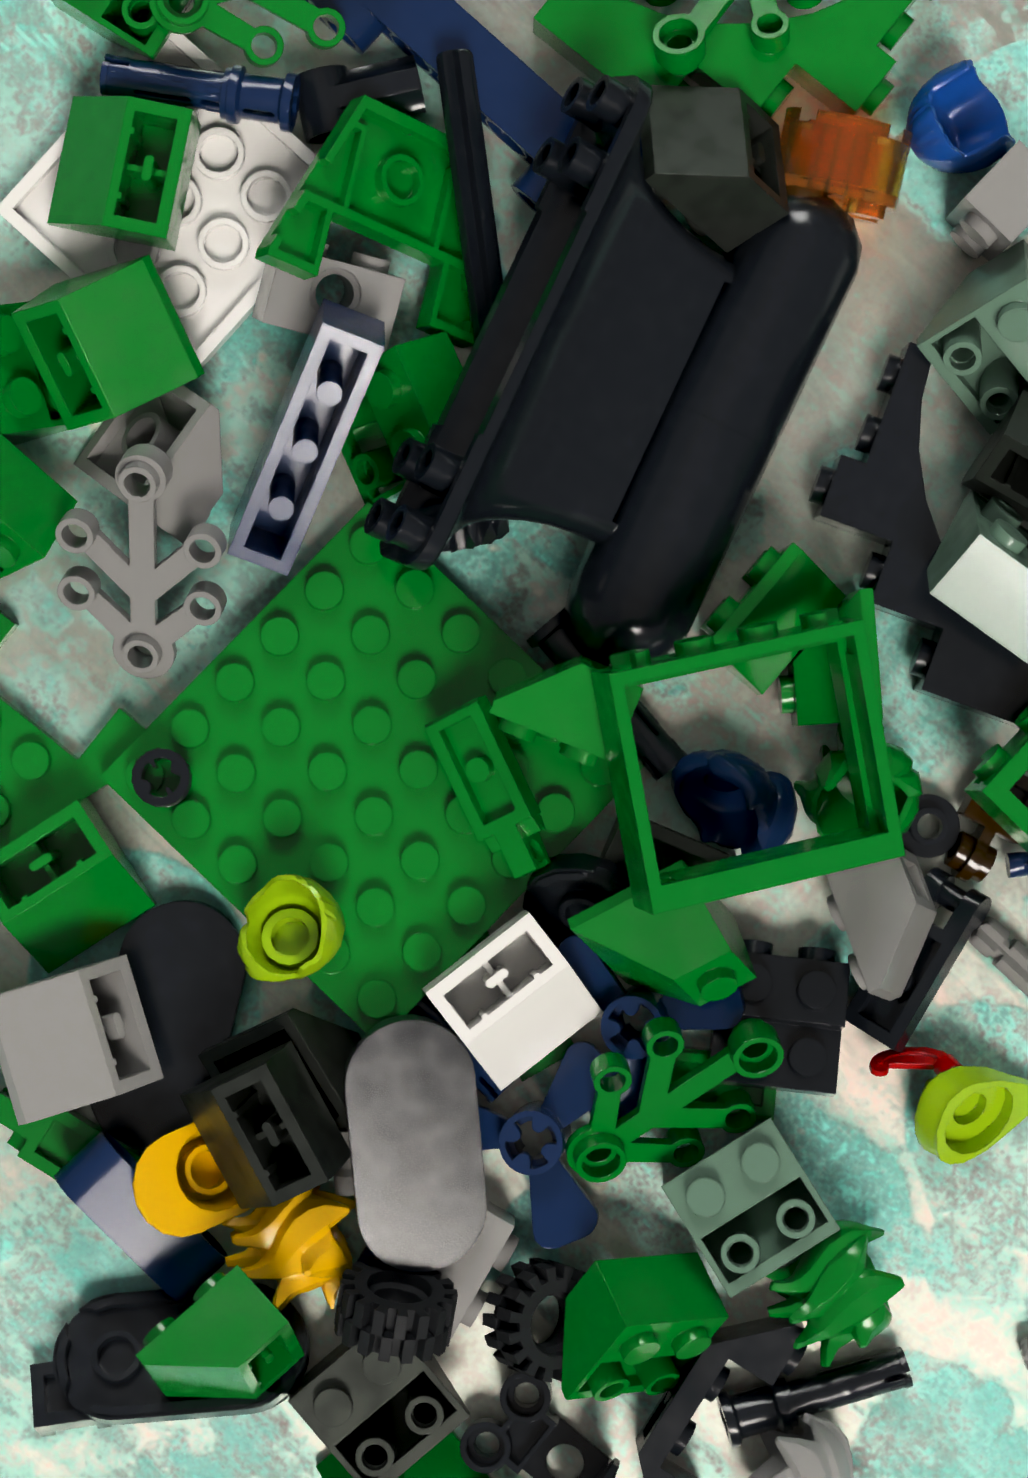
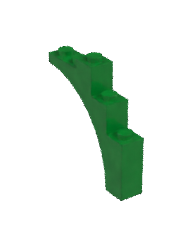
[533,0,931,125]

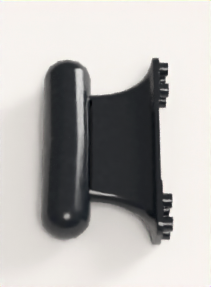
[364,75,862,664]

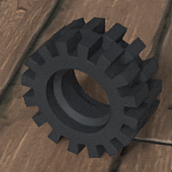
[334,1258,458,1364]
[482,1258,585,1383]

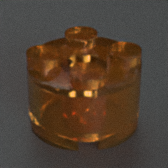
[780,107,913,224]

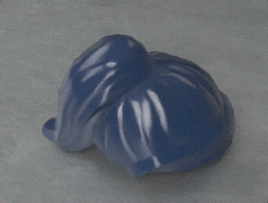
[671,749,798,854]

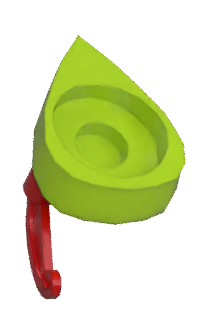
[869,1047,1028,1165]

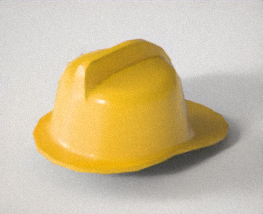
[132,1122,251,1237]

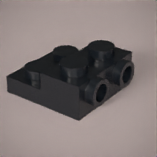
[708,939,850,1097]

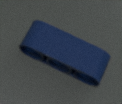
[54,1130,228,1304]

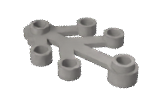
[55,444,227,679]

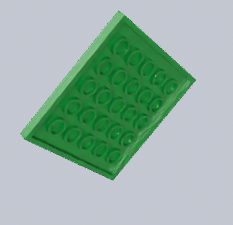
[100,502,644,1033]

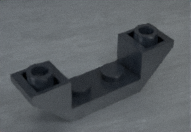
[635,1317,807,1478]

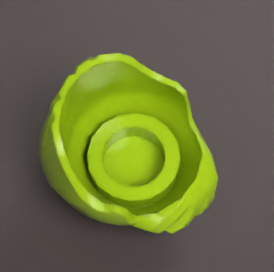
[237,874,346,982]

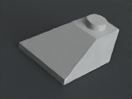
[73,385,223,544]

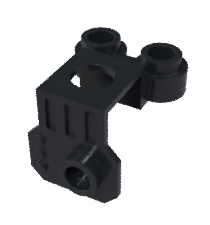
[460,1371,620,1478]

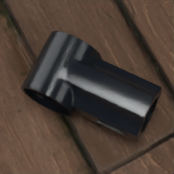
[298,55,426,144]

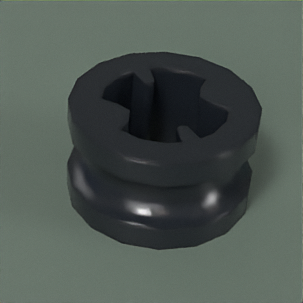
[132,748,192,808]

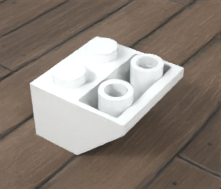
[422,909,603,1091]

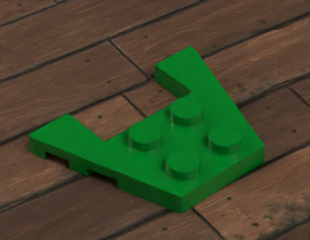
[255,95,474,348]
[0,610,147,849]

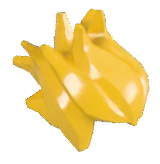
[222,1185,355,1310]

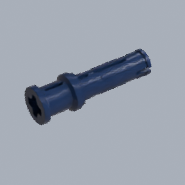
[100,53,301,133]

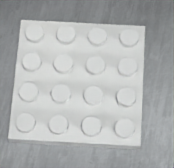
[0,33,334,384]

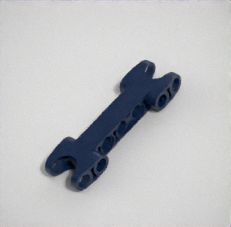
[305,0,643,213]

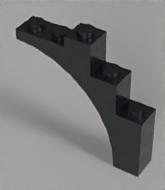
[808,342,1028,728]

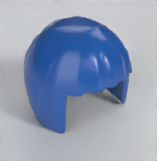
[906,59,1016,174]

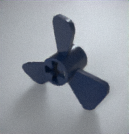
[557,934,746,1120]
[478,1041,619,1249]

